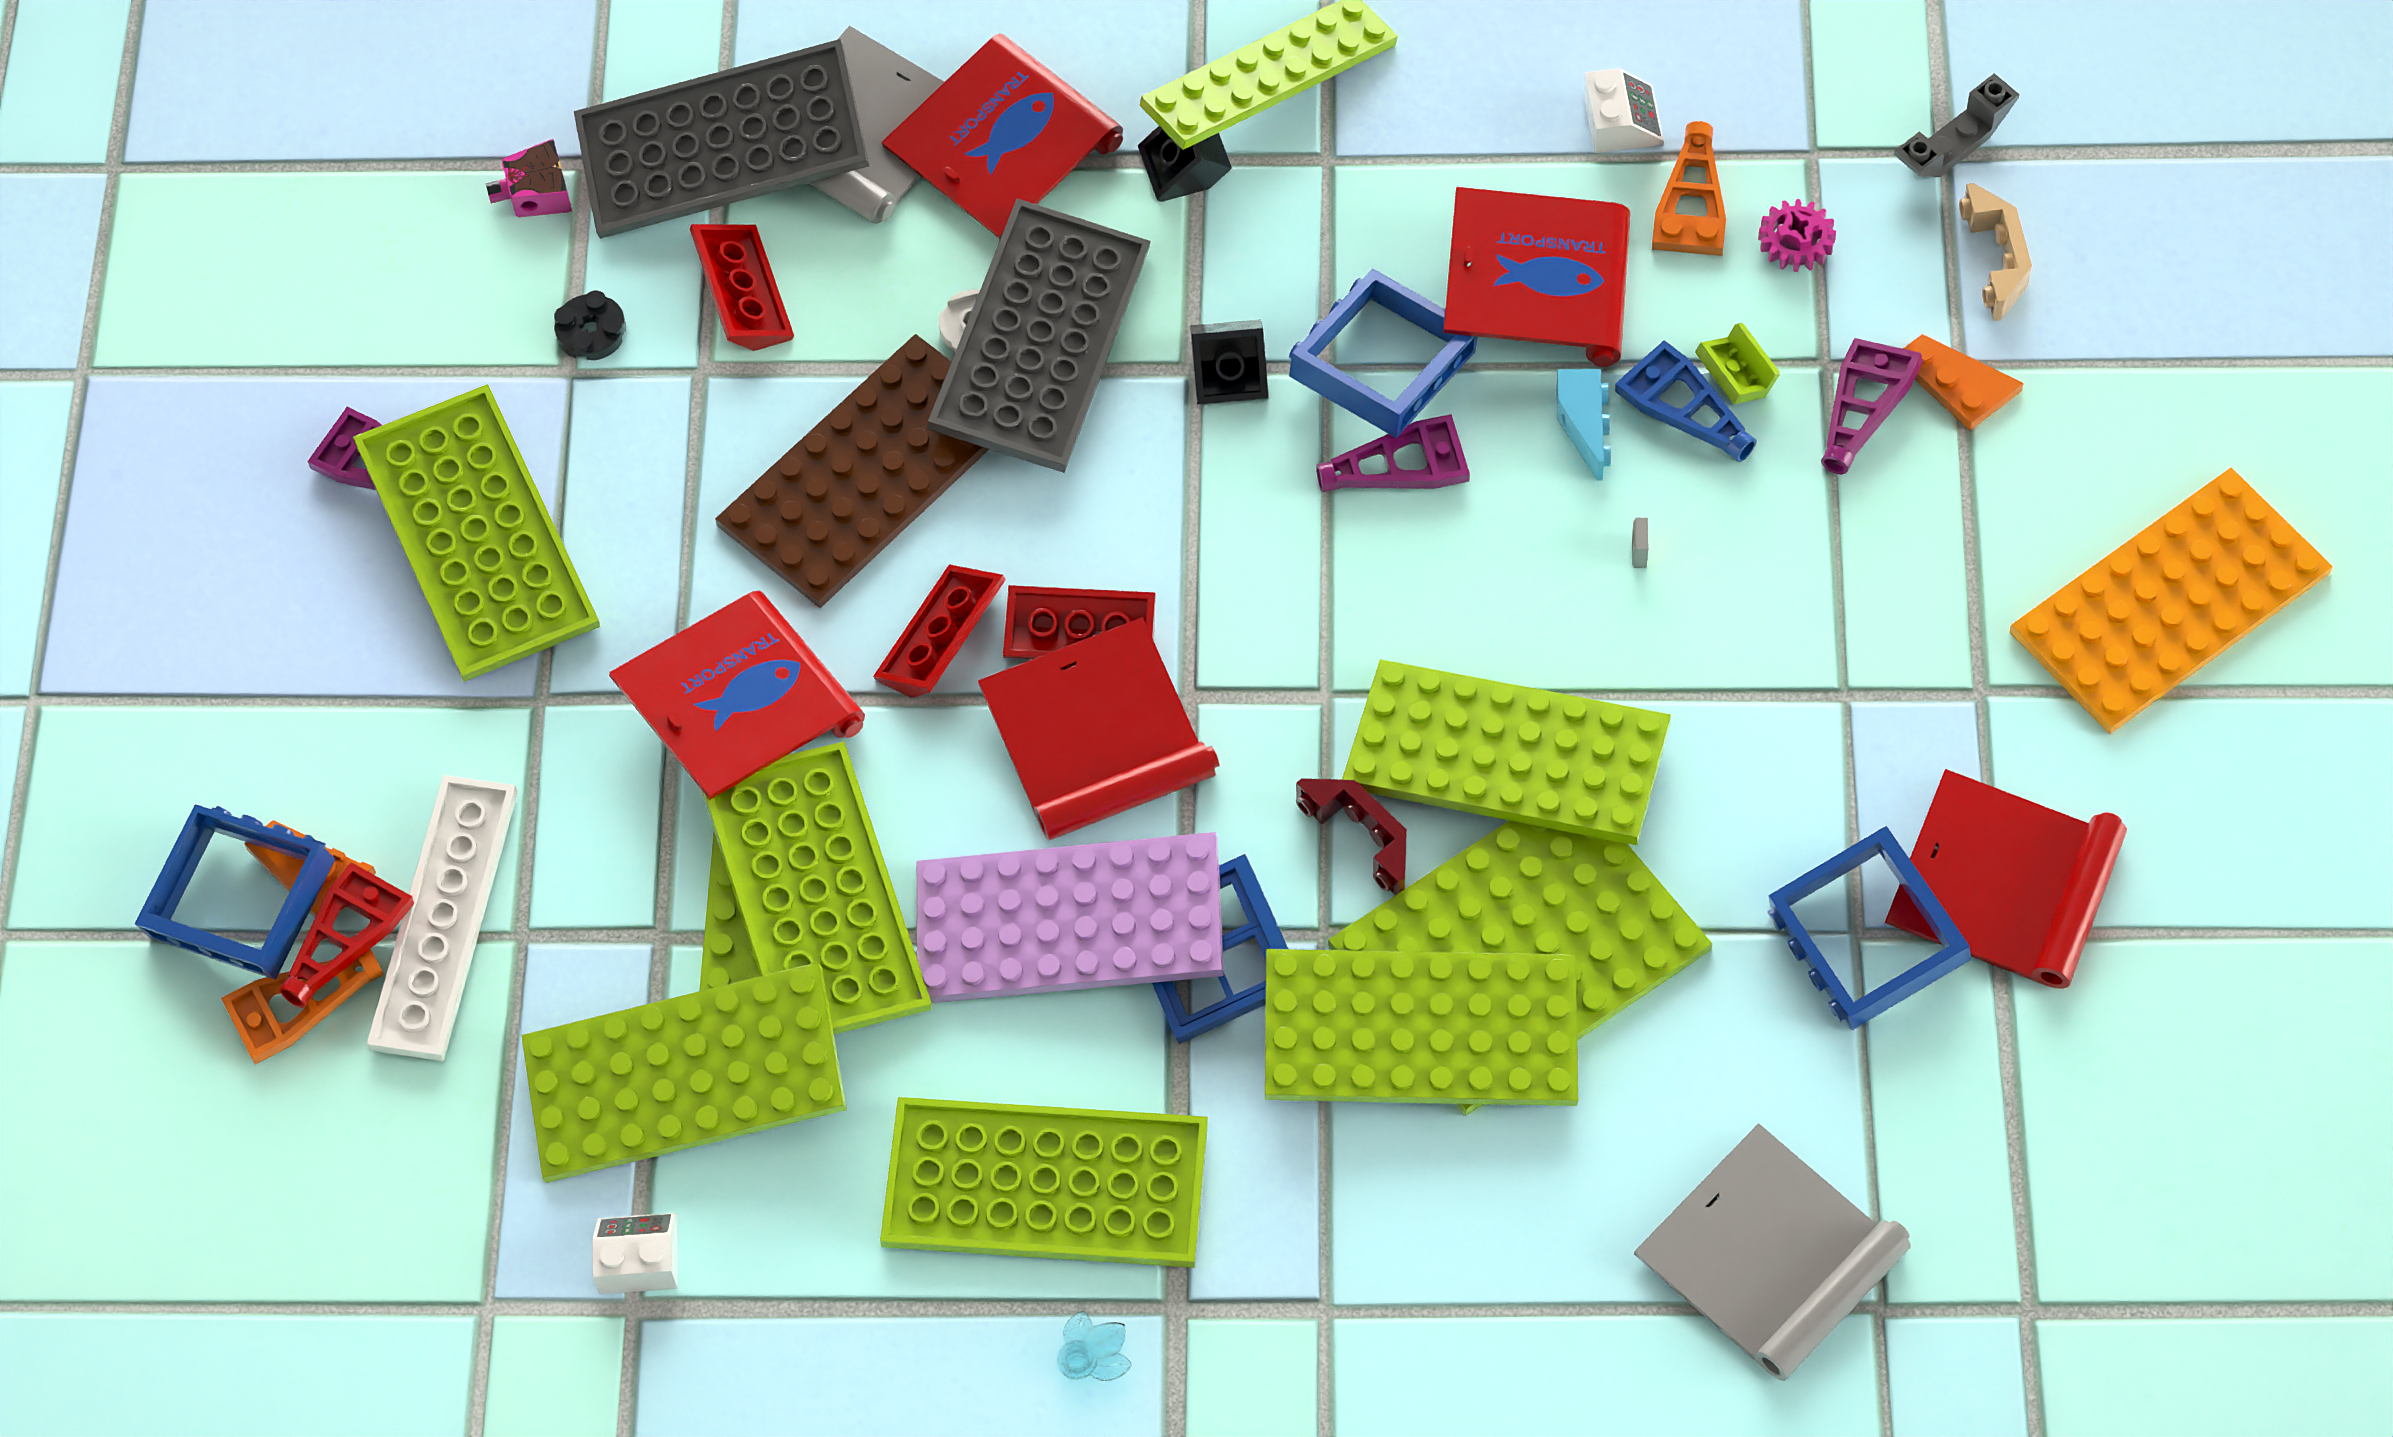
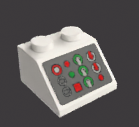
[1583,68,1664,154]
[592,1213,678,1294]

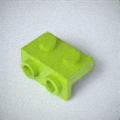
[1695,323,1780,404]

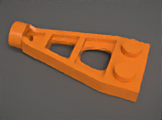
[1652,121,1726,256]
[221,949,384,1065]

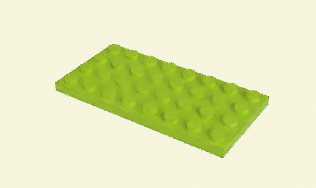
[353,384,600,682]
[1342,659,1671,845]
[701,741,932,1034]
[1265,949,1579,1106]
[521,962,847,1183]
[880,1097,1208,1268]

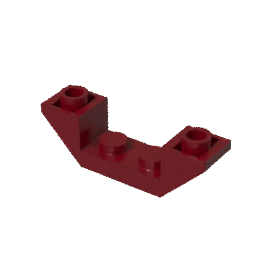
[1296,778,1407,895]

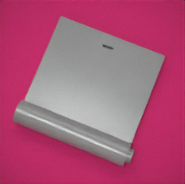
[808,25,944,224]
[1634,1123,1911,1381]

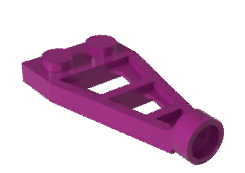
[1821,338,1923,475]
[307,406,382,490]
[1316,414,1470,493]

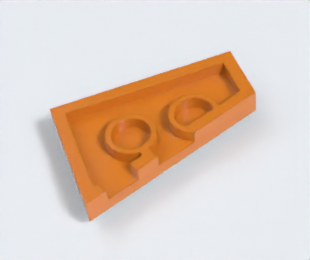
[244,820,376,918]

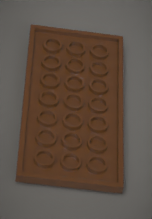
[715,334,989,608]

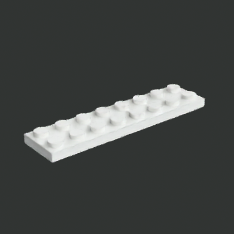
[367,775,518,1062]

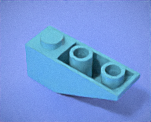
[1556,369,1611,481]

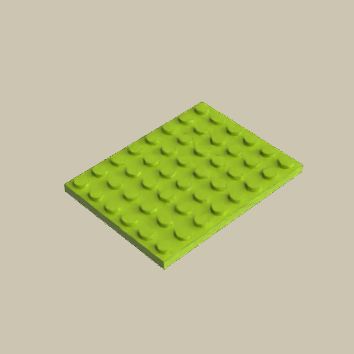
[1328,821,1712,1116]

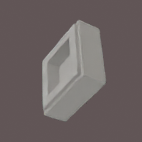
[1632,517,1649,568]

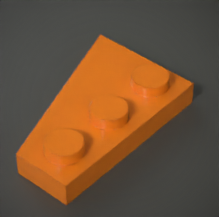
[1903,334,2024,431]

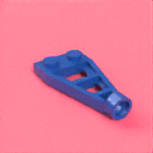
[1615,340,1757,462]

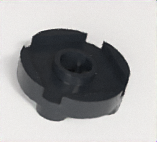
[554,290,626,360]

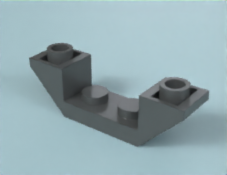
[1894,73,2020,177]

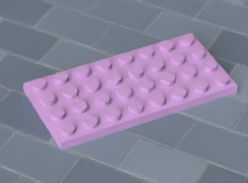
[916,832,1224,1003]

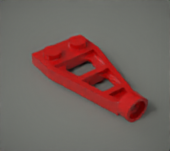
[279,862,414,1008]

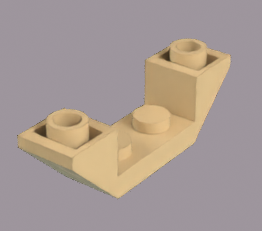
[1959,183,2032,321]

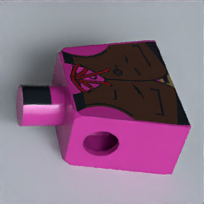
[485,139,572,217]

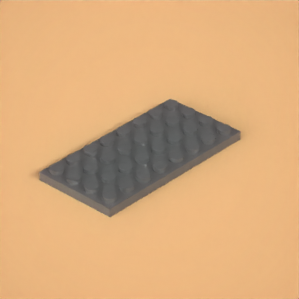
[573,39,869,239]
[927,198,1151,473]

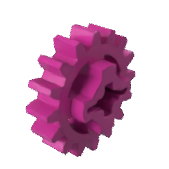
[1758,199,1837,272]

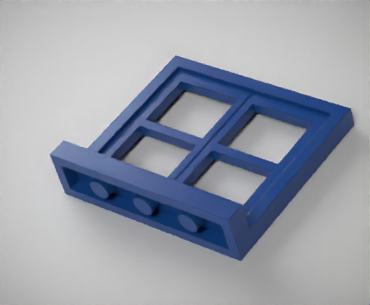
[1152,854,1289,1044]

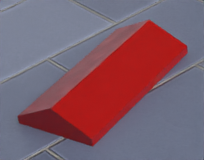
[689,224,794,351]
[873,564,1006,698]
[1003,585,1156,659]

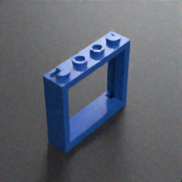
[1289,268,1478,438]
[135,804,335,980]
[1767,826,1971,1030]

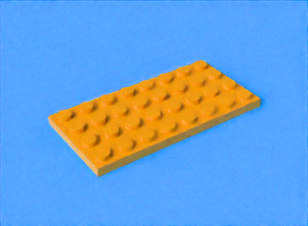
[2009,467,2333,734]

